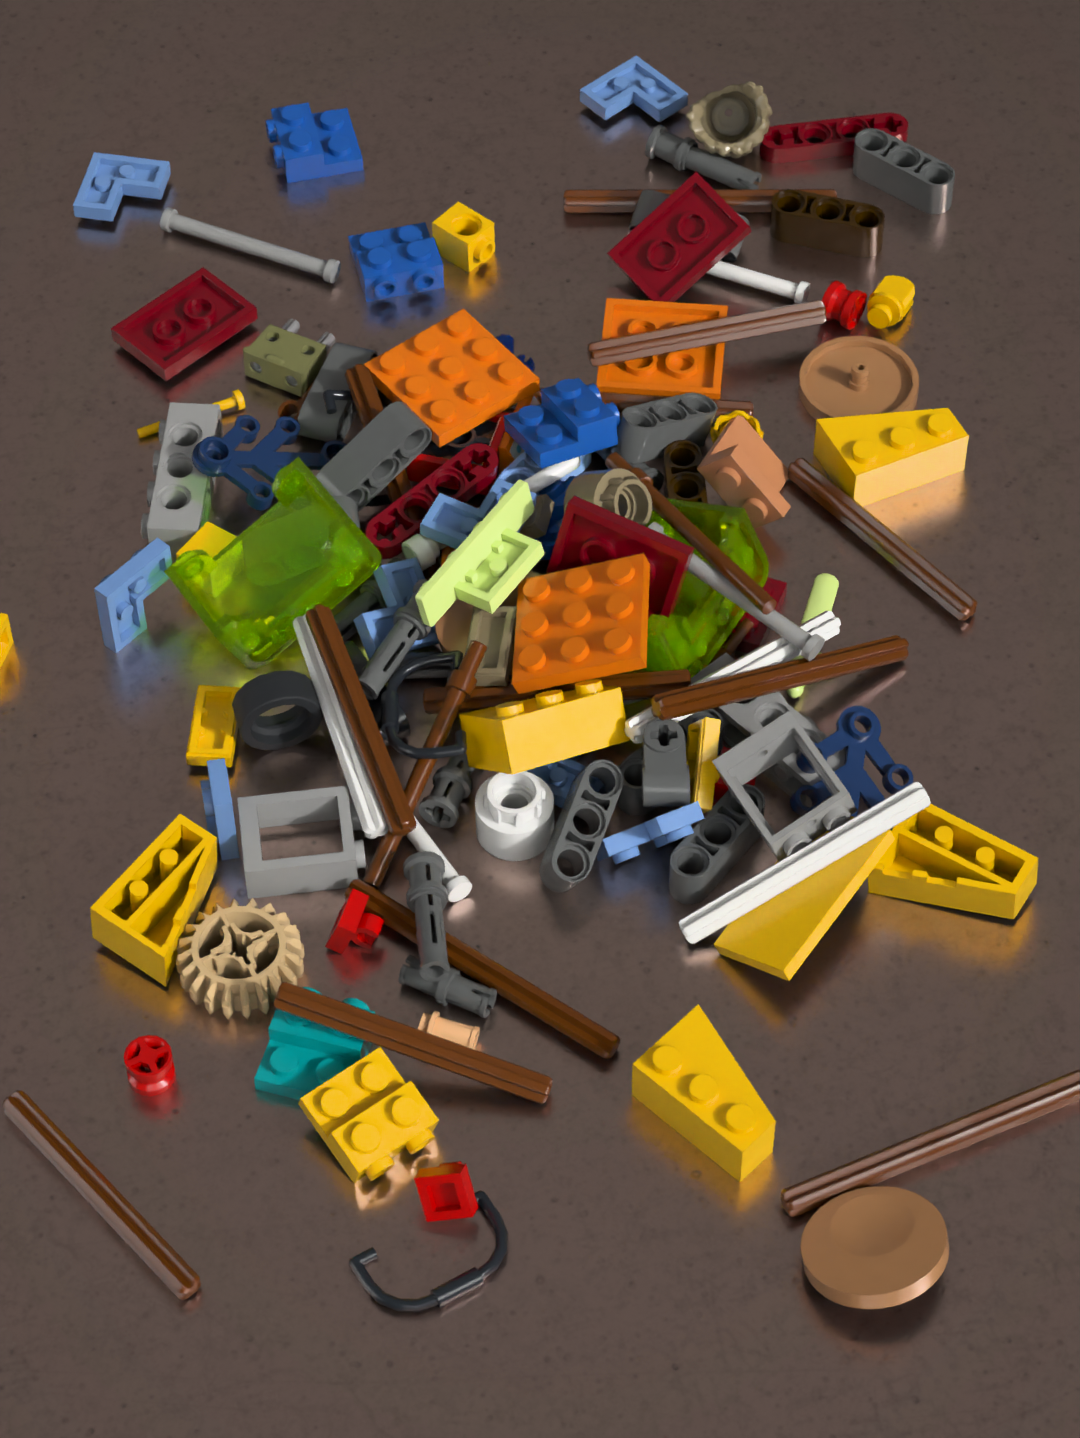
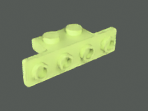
[415,479,544,627]

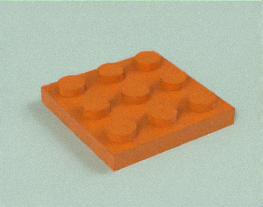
[596,298,728,399]
[364,308,540,448]
[512,553,650,694]

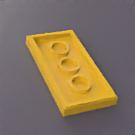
[713,816,896,981]

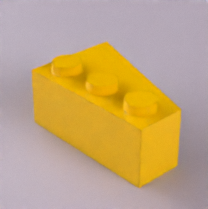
[813,408,969,507]
[459,679,630,775]
[868,804,1038,920]
[90,814,218,987]
[632,1004,776,1182]

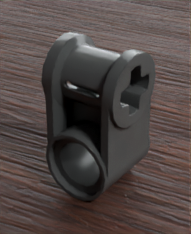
[641,719,690,807]

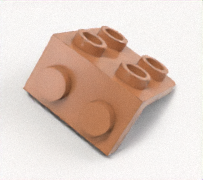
[697,415,791,530]

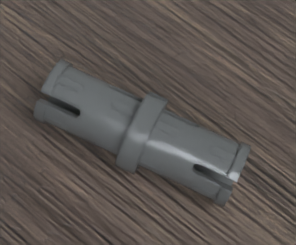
[398,955,497,1018]

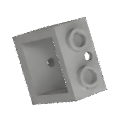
[712,710,857,861]
[237,785,366,899]

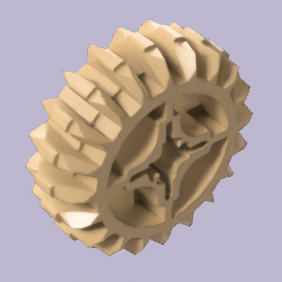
[176,897,305,1020]

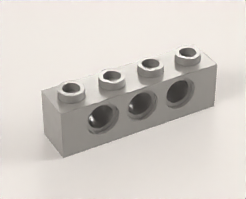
[141,402,223,558]
[691,653,846,807]

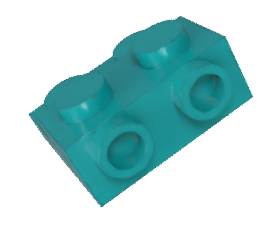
[254,987,375,1100]

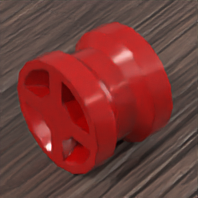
[822,280,867,330]
[124,1035,176,1097]

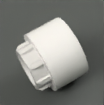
[475,771,554,861]

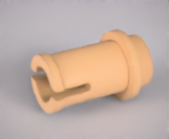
[418,1011,480,1049]

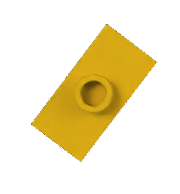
[186,685,241,767]
[680,717,721,813]

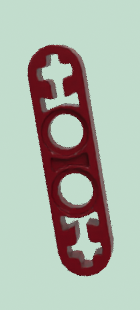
[759,113,908,164]
[365,443,498,559]

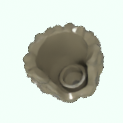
[685,81,772,158]

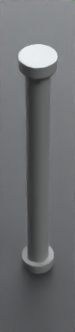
[160,207,341,284]
[648,522,825,661]

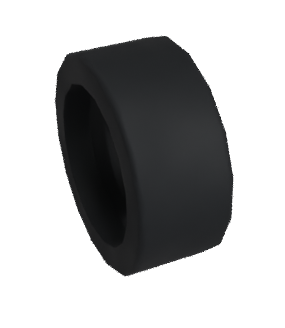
[232,670,323,750]

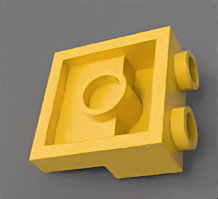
[298,1047,439,1183]

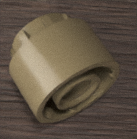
[564,468,652,526]

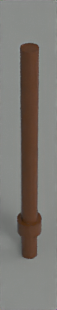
[605,452,777,614]
[362,640,487,890]

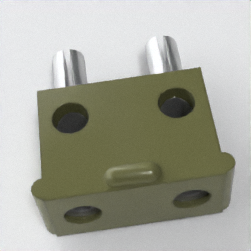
[243,319,335,397]

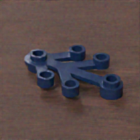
[192,415,347,511]
[790,706,913,831]

